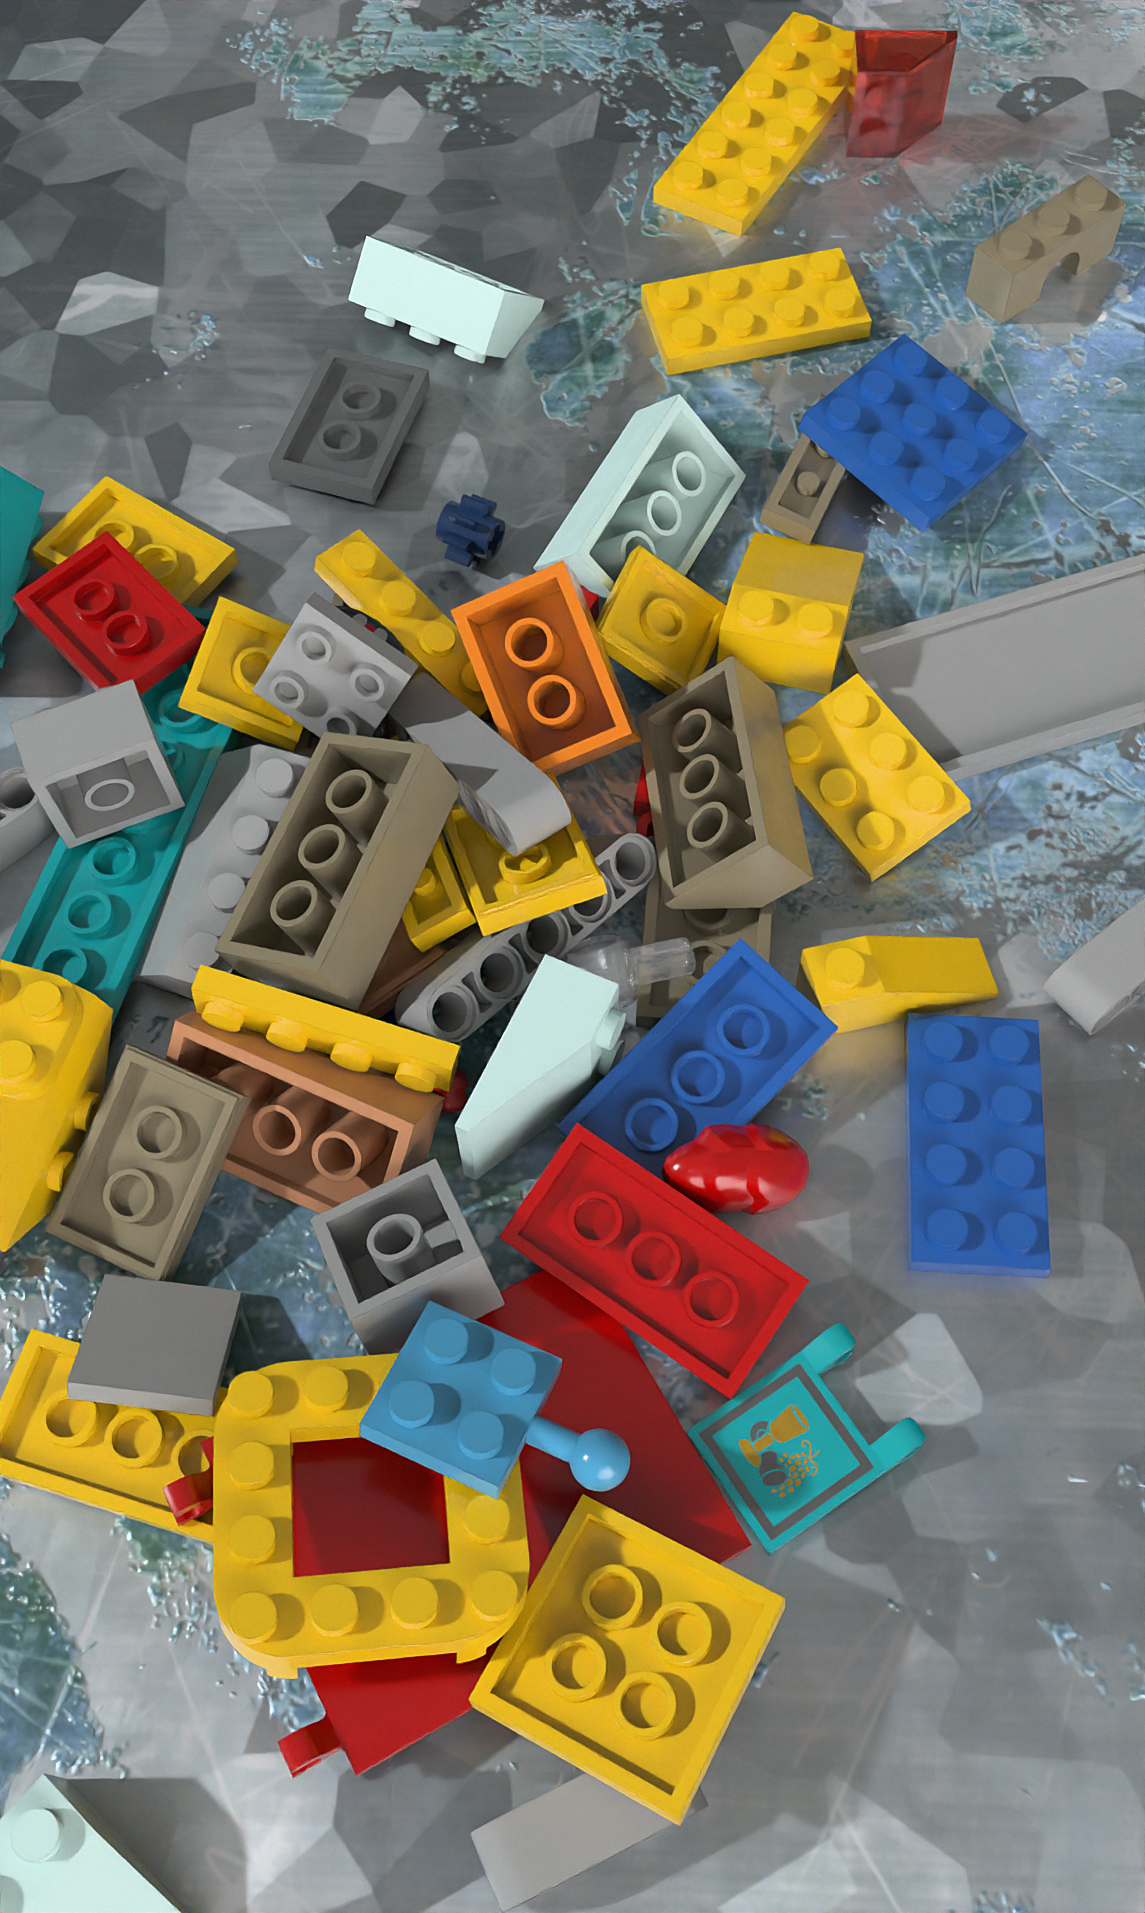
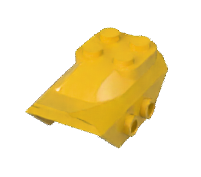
[0,959,113,1252]

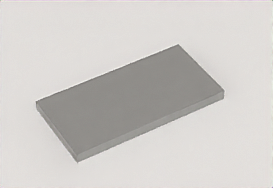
[841,553,1145,782]

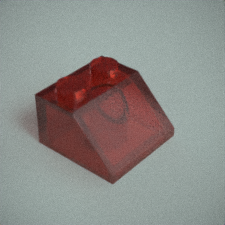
[844,30,958,158]

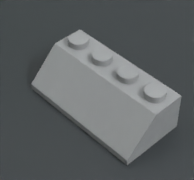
[133,744,311,999]

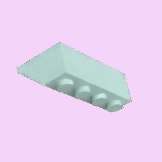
[533,394,746,614]

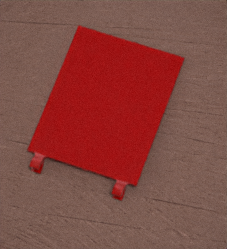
[163,1269,752,1778]

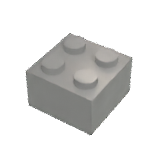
[10,679,186,849]
[310,1158,505,1355]

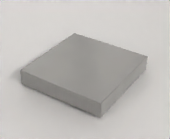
[67,1274,242,1416]

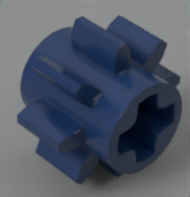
[436,494,506,568]

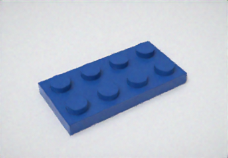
[556,938,838,1181]
[904,1013,1051,1279]

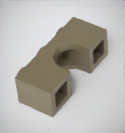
[965,175,1127,324]

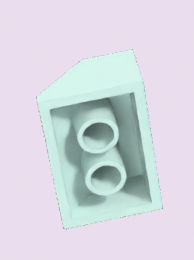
[348,236,545,364]

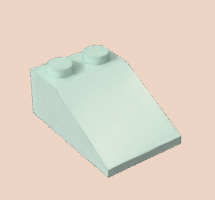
[455,954,626,1180]
[0,1773,189,1913]

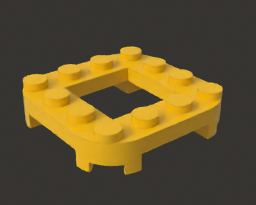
[213,1353,530,1679]

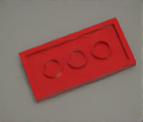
[498,1123,809,1399]

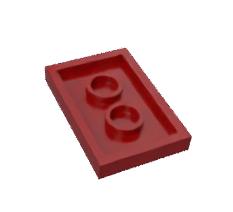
[13,531,206,695]

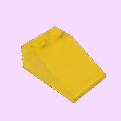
[717,531,865,695]

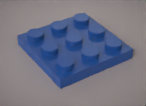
[798,333,1028,533]

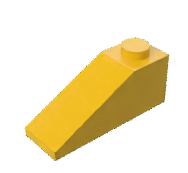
[795,935,999,1035]

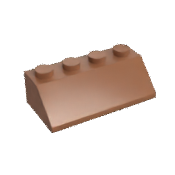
[166,1009,445,1214]

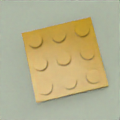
[469,1494,785,1826]

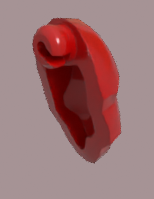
[662,1123,810,1215]

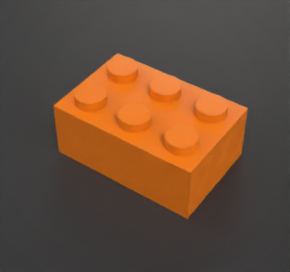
[450,561,641,777]

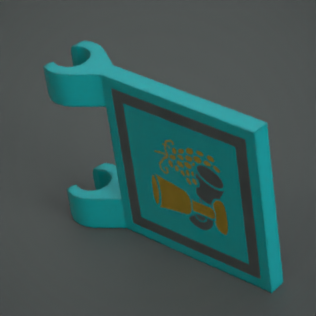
[686,1323,926,1556]

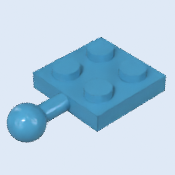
[360,1300,630,1499]

